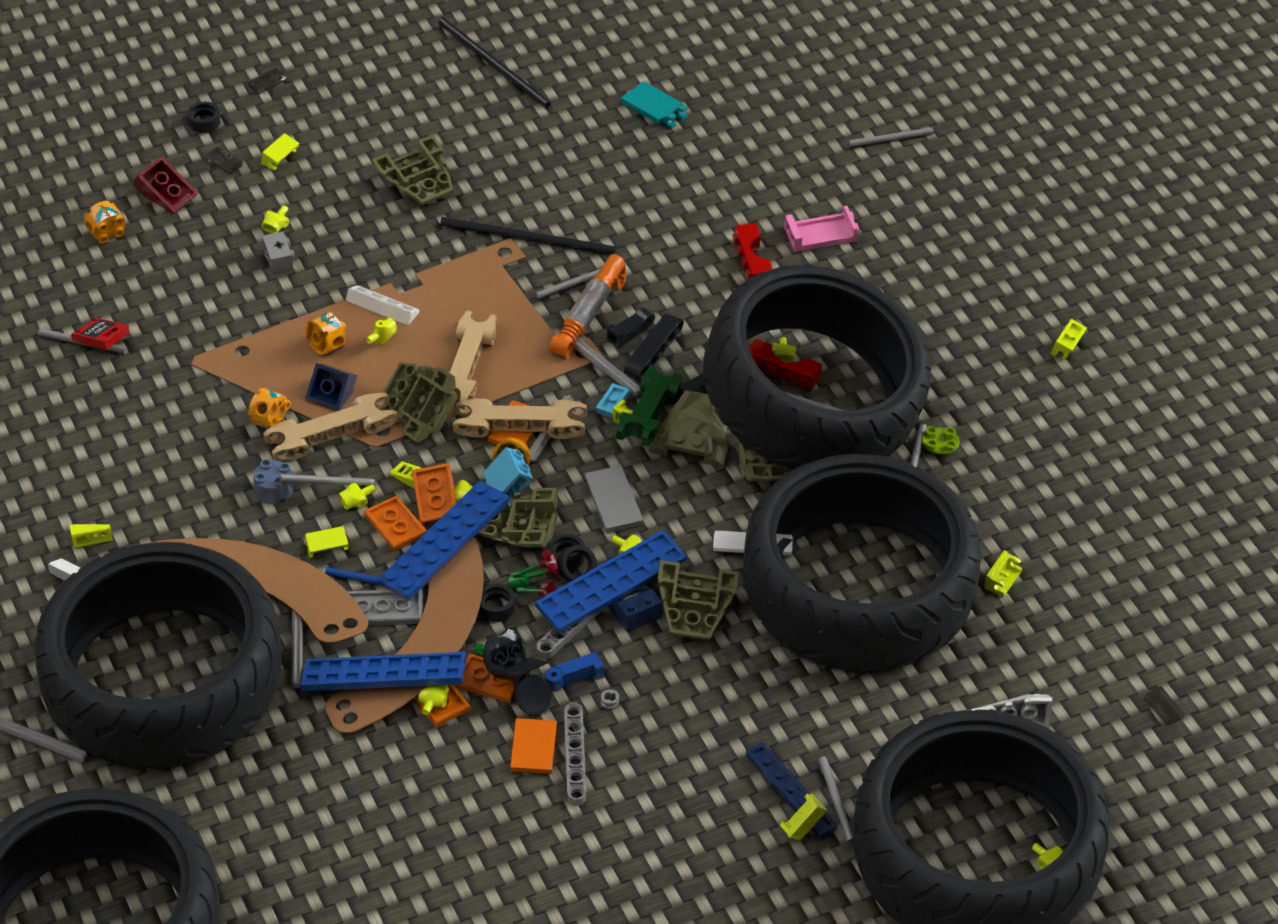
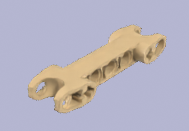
[450,310,497,410]
[263,392,398,461]
[453,398,587,439]

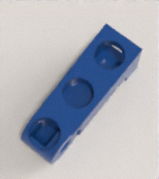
[545,652,604,691]

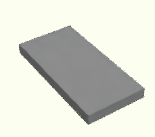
[585,465,644,533]
[343,589,423,626]

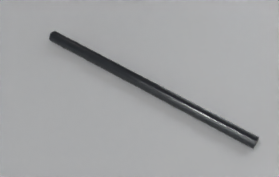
[438,17,551,108]
[440,217,616,254]

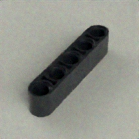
[624,313,684,380]

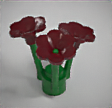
[509,549,561,597]

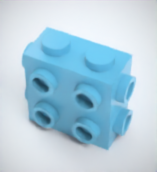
[483,447,533,498]

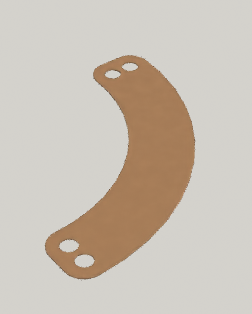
[325,537,484,733]
[127,538,368,643]

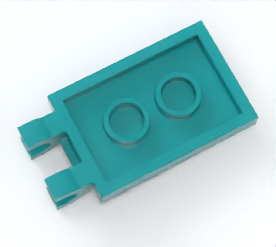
[621,81,688,129]

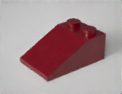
[133,156,199,214]

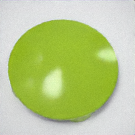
[922,426,960,454]

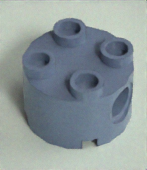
[253,459,293,504]

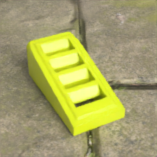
[390,462,421,489]
[69,524,113,548]

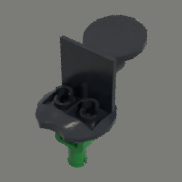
[474,628,552,716]

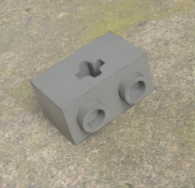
[262,231,295,273]

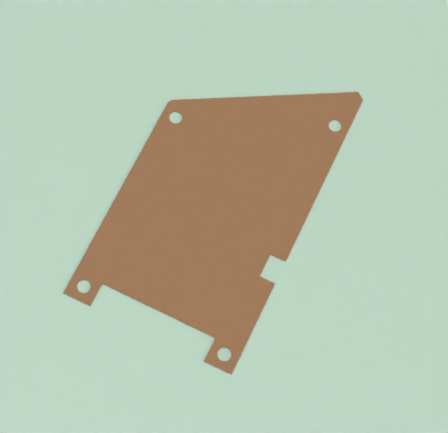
[192,238,604,447]

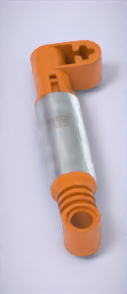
[549,254,626,358]

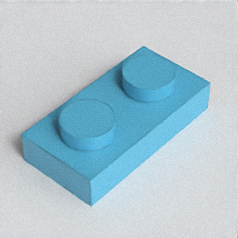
[596,383,629,419]

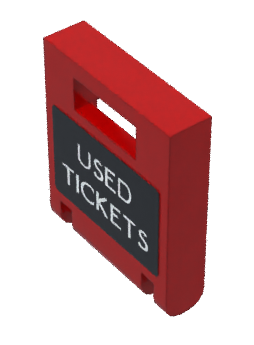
[71,318,130,350]

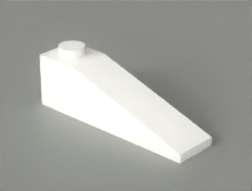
[971,694,1052,727]

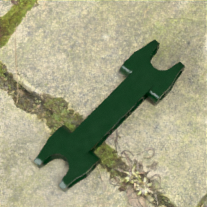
[616,366,683,446]

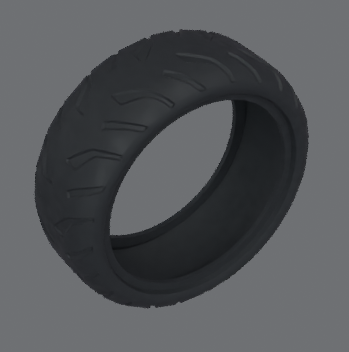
[703,265,931,470]
[743,454,981,672]
[34,542,282,769]
[853,709,1110,924]
[0,788,221,924]

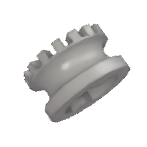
[601,689,619,710]

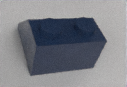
[305,363,358,410]
[608,589,662,632]

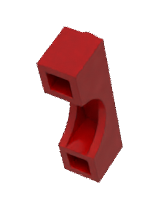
[732,223,773,280]
[749,339,823,391]

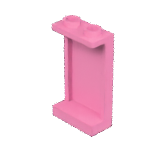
[785,206,859,252]

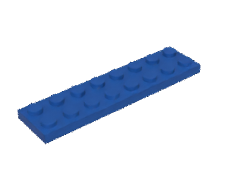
[378,481,510,601]
[535,530,687,633]
[300,652,467,691]

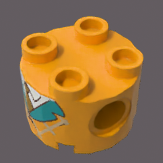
[84,201,126,244]
[305,312,346,355]
[248,388,291,429]

